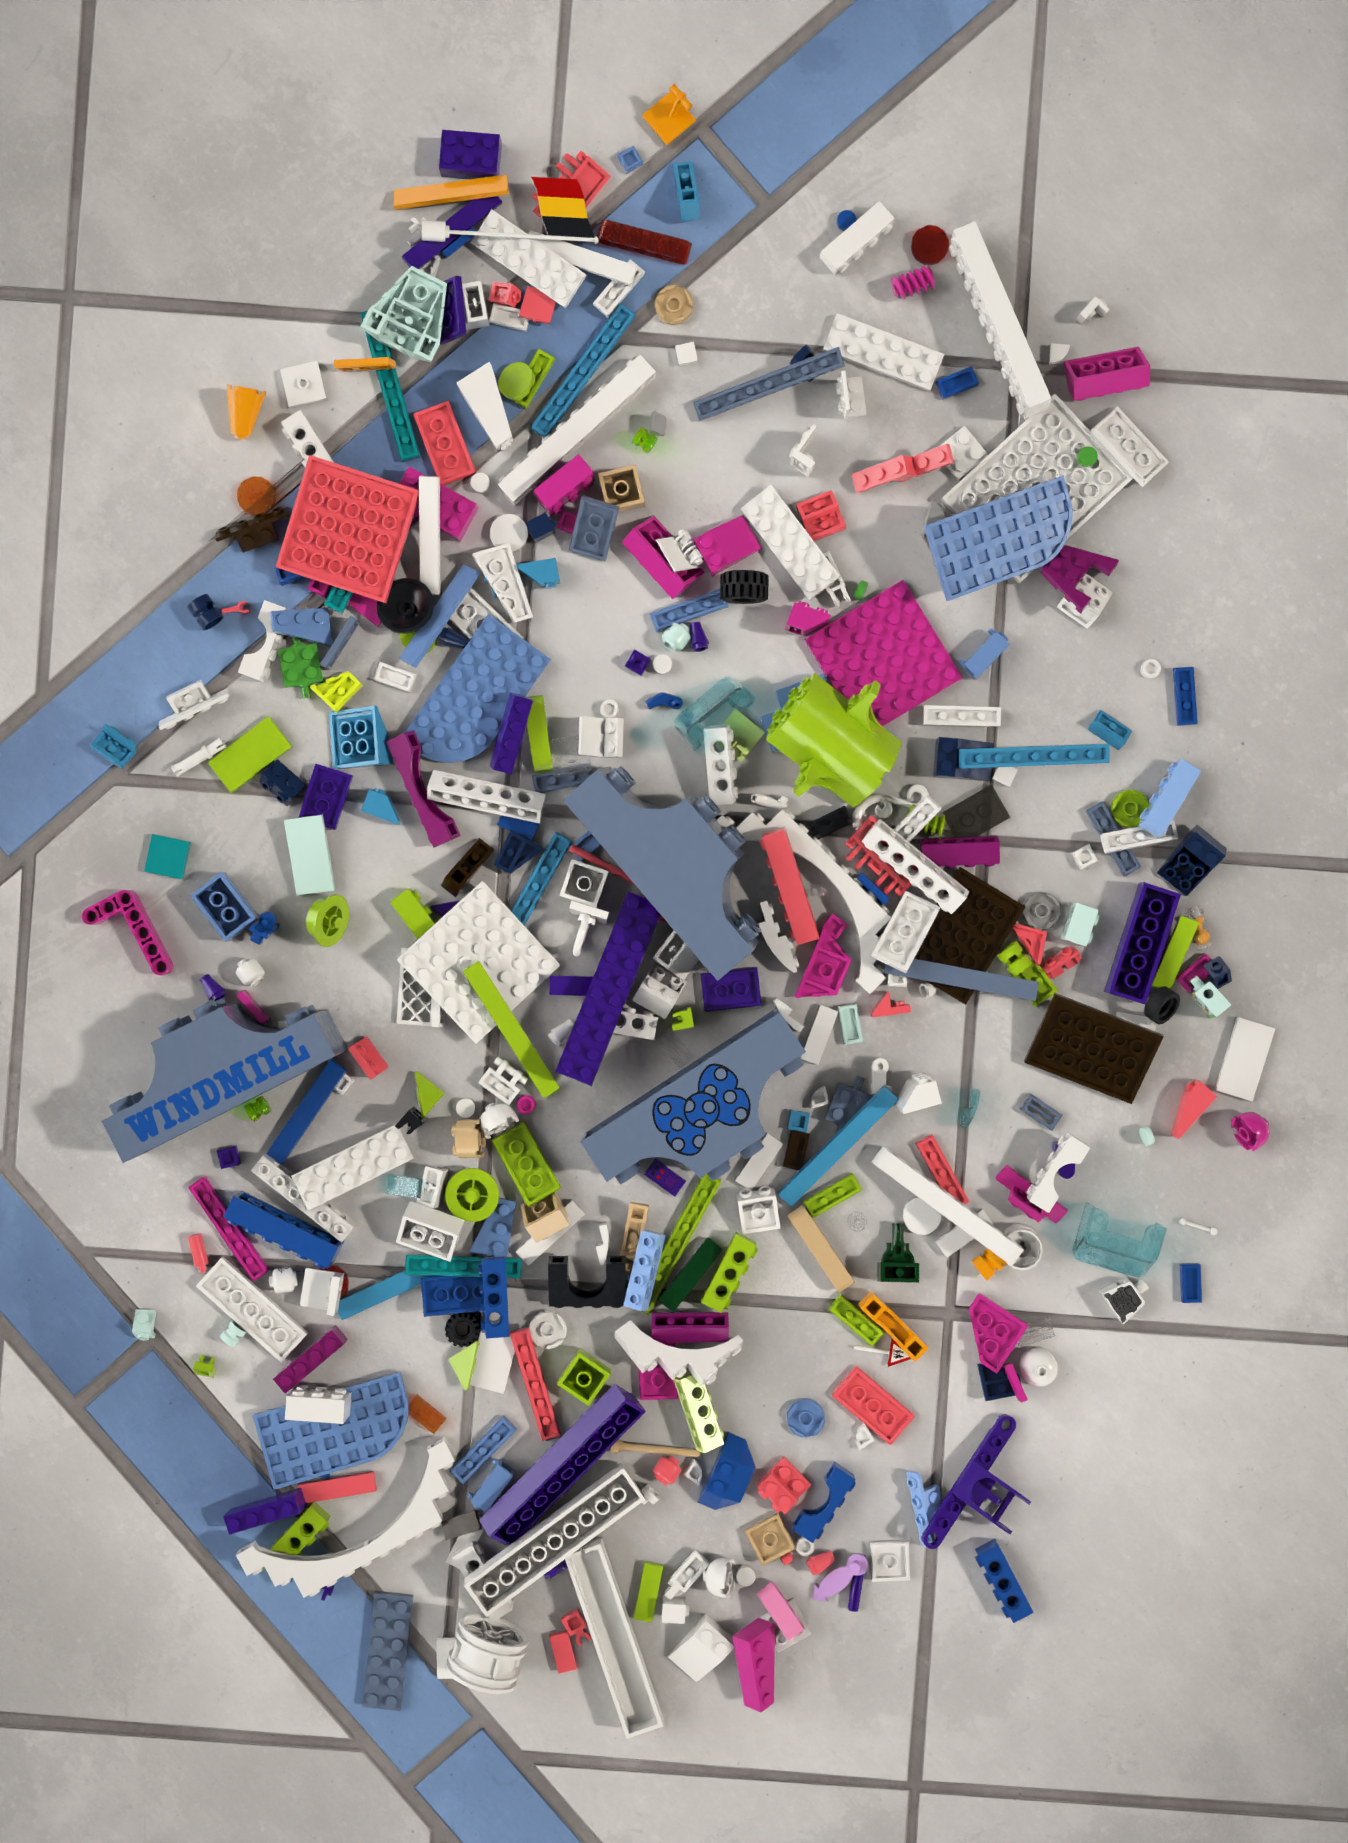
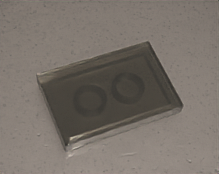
[941,784,1011,838]

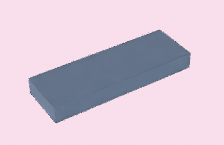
[320,616,359,670]
[532,764,591,793]

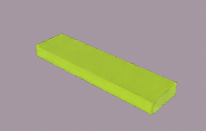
[1152,914,1200,989]

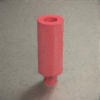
[188,1233,209,1273]

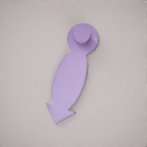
[813,1553,869,1602]

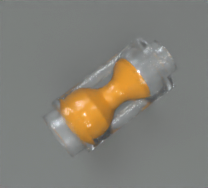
[1184,906,1212,950]

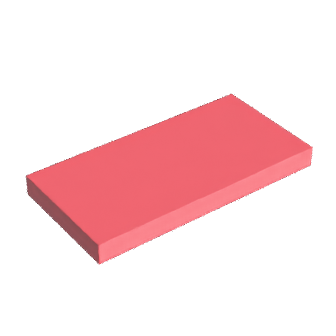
[413,400,476,486]
[832,1366,915,1445]

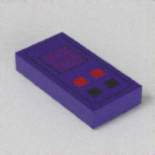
[644,1158,686,1196]

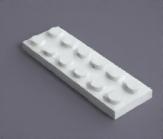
[471,210,587,308]
[823,313,944,392]
[741,485,840,600]
[291,1125,414,1211]
[196,1257,308,1363]

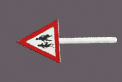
[854,1338,911,1367]

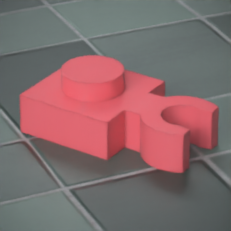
[561,1608,591,1646]

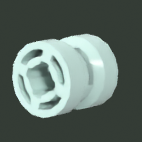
[220,1320,246,1347]

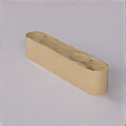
[787,1205,855,1293]

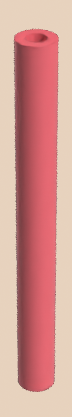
[569,844,635,885]

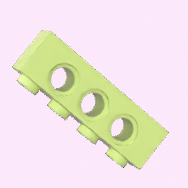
[673,1371,724,1453]

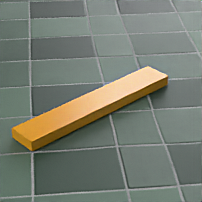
[394,174,509,210]

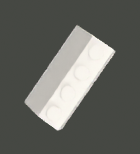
[894,1072,942,1114]

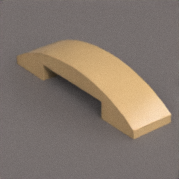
[620,1201,649,1275]

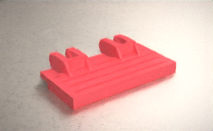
[532,151,611,219]
[845,815,918,897]

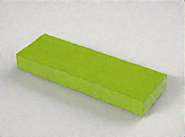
[511,349,556,409]
[803,1173,862,1218]
[828,1294,885,1347]
[633,1561,663,1623]

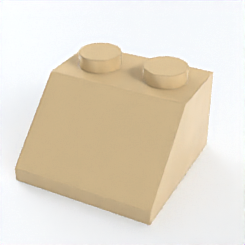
[520,1192,570,1243]

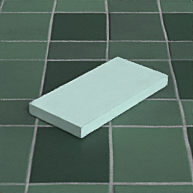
[284,814,336,896]

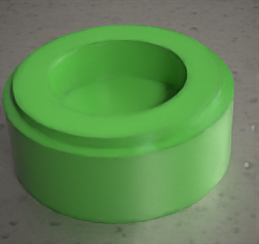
[1077,446,1098,467]
[854,580,868,601]

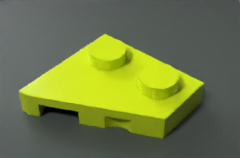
[310,671,363,713]

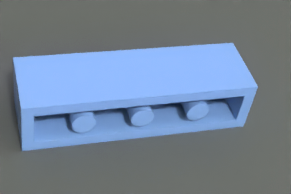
[1138,759,1201,838]

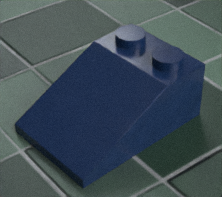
[933,737,994,781]

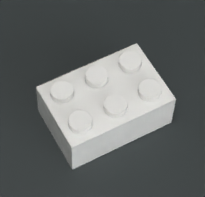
[396,1201,465,1262]
[285,1385,352,1424]

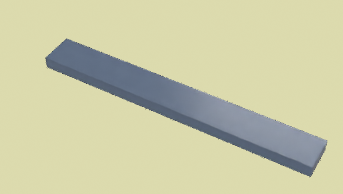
[693,347,845,421]
[884,959,1039,1001]

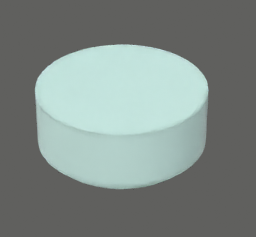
[1139,1126,1155,1146]

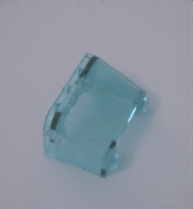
[674,677,755,752]

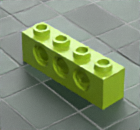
[701,1232,758,1313]
[263,1502,331,1569]

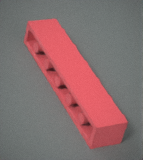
[760,827,820,945]

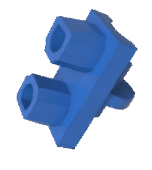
[249,911,280,945]

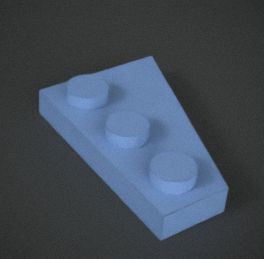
[270,608,333,647]
[469,1198,516,1258]

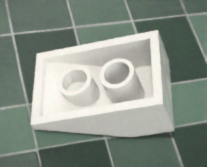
[668,1613,734,1682]

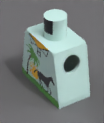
[1188,976,1231,1018]

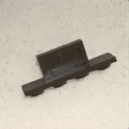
[215,507,289,553]

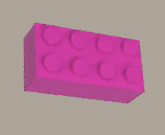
[399,467,479,542]

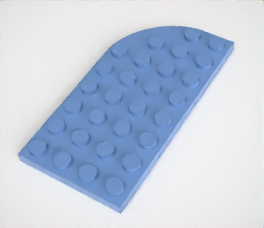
[924,475,1073,601]
[404,614,551,763]
[253,1371,409,1490]

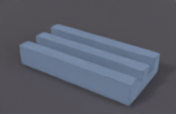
[1020,1093,1063,1131]

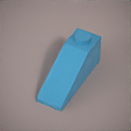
[673,161,700,222]

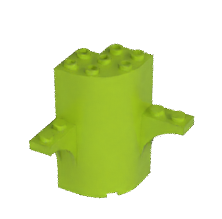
[766,673,902,808]

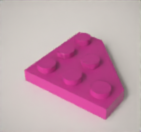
[969,1292,1028,1374]

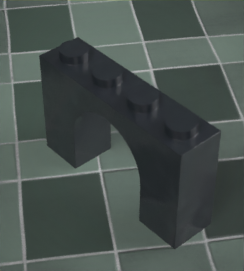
[548,1256,626,1308]

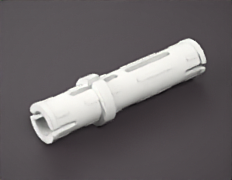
[171,737,227,777]

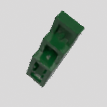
[658,1237,723,1312]

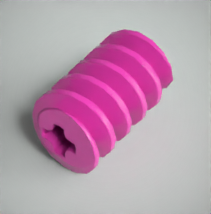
[891,266,934,300]

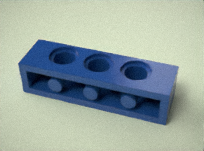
[478,1256,509,1339]
[975,1539,1034,1623]

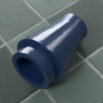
[438,627,468,649]

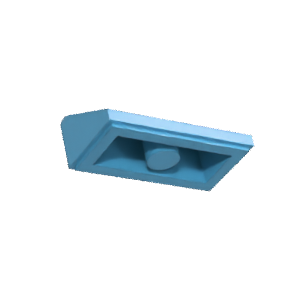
[1088,710,1132,750]

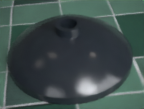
[377,578,434,634]

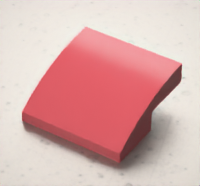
[796,490,846,542]

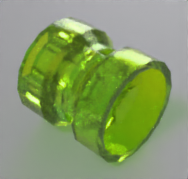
[632,427,658,454]
[245,1096,271,1122]

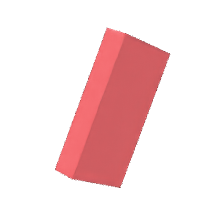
[549,1630,578,1674]

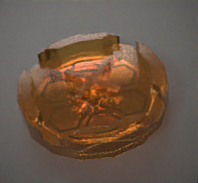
[237,476,276,515]

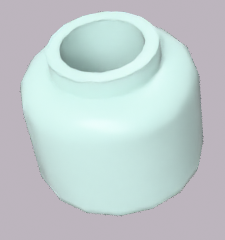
[662,623,691,652]

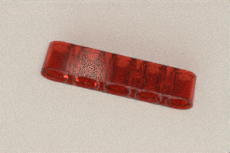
[597,220,692,265]

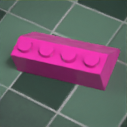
[1063,346,1150,401]
[622,516,705,599]

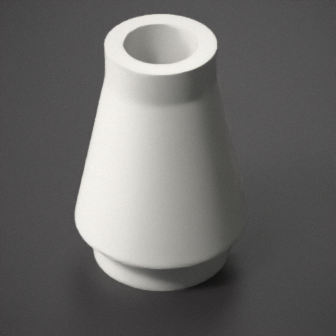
[547,1019,574,1047]

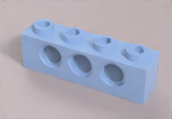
[623,1230,666,1311]

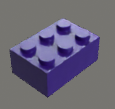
[439,130,502,179]

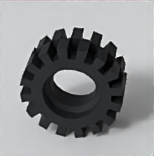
[445,1312,481,1347]

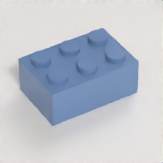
[190,872,259,942]

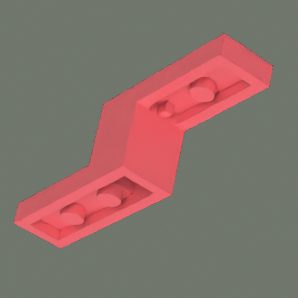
[852,444,954,493]

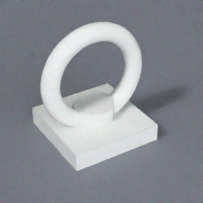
[569,901,609,957]

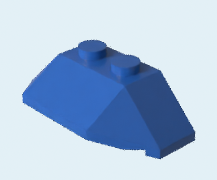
[697,1432,756,1510]

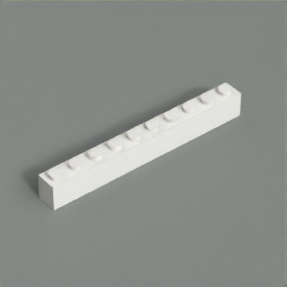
[498,355,656,505]

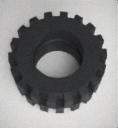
[720,570,769,604]

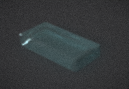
[385,1174,423,1198]

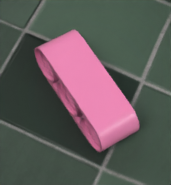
[757,1581,805,1641]

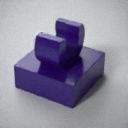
[625,649,651,676]

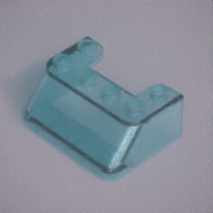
[1072,1203,1167,1278]

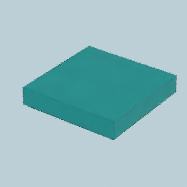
[144,834,191,879]

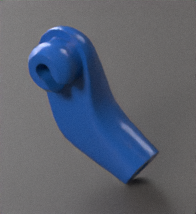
[645,692,683,710]

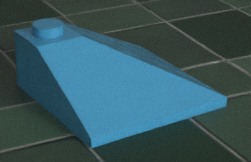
[329,705,393,769]

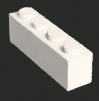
[820,201,895,275]

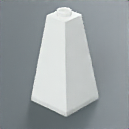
[457,362,514,451]

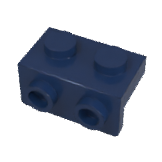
[259,759,306,806]

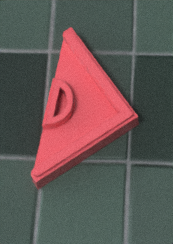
[1012,923,1047,966]

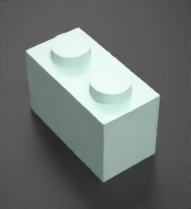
[1061,903,1099,947]

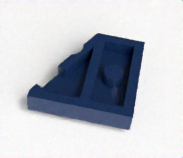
[494,831,544,874]
[977,1363,1021,1401]

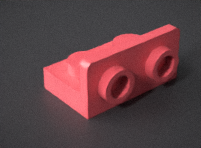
[348,1037,388,1080]

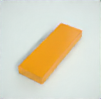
[334,357,396,371]

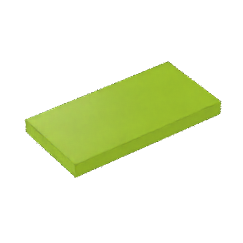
[208,716,293,793]
[491,1121,562,1207]

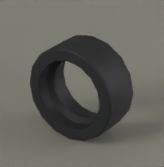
[1144,986,1180,1025]

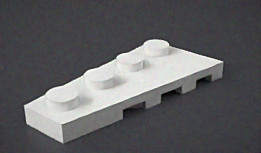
[472,543,533,623]

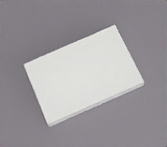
[470,1331,515,1394]

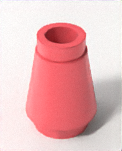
[806,1550,836,1576]

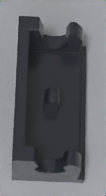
[809,805,852,840]
[395,1107,428,1134]

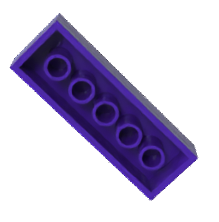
[1104,882,1181,1004]

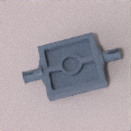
[824,1076,873,1135]

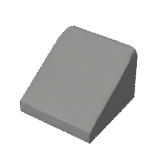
[650,411,667,436]

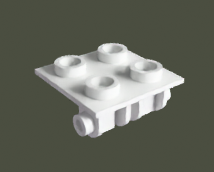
[656,529,703,572]
[761,1598,812,1653]

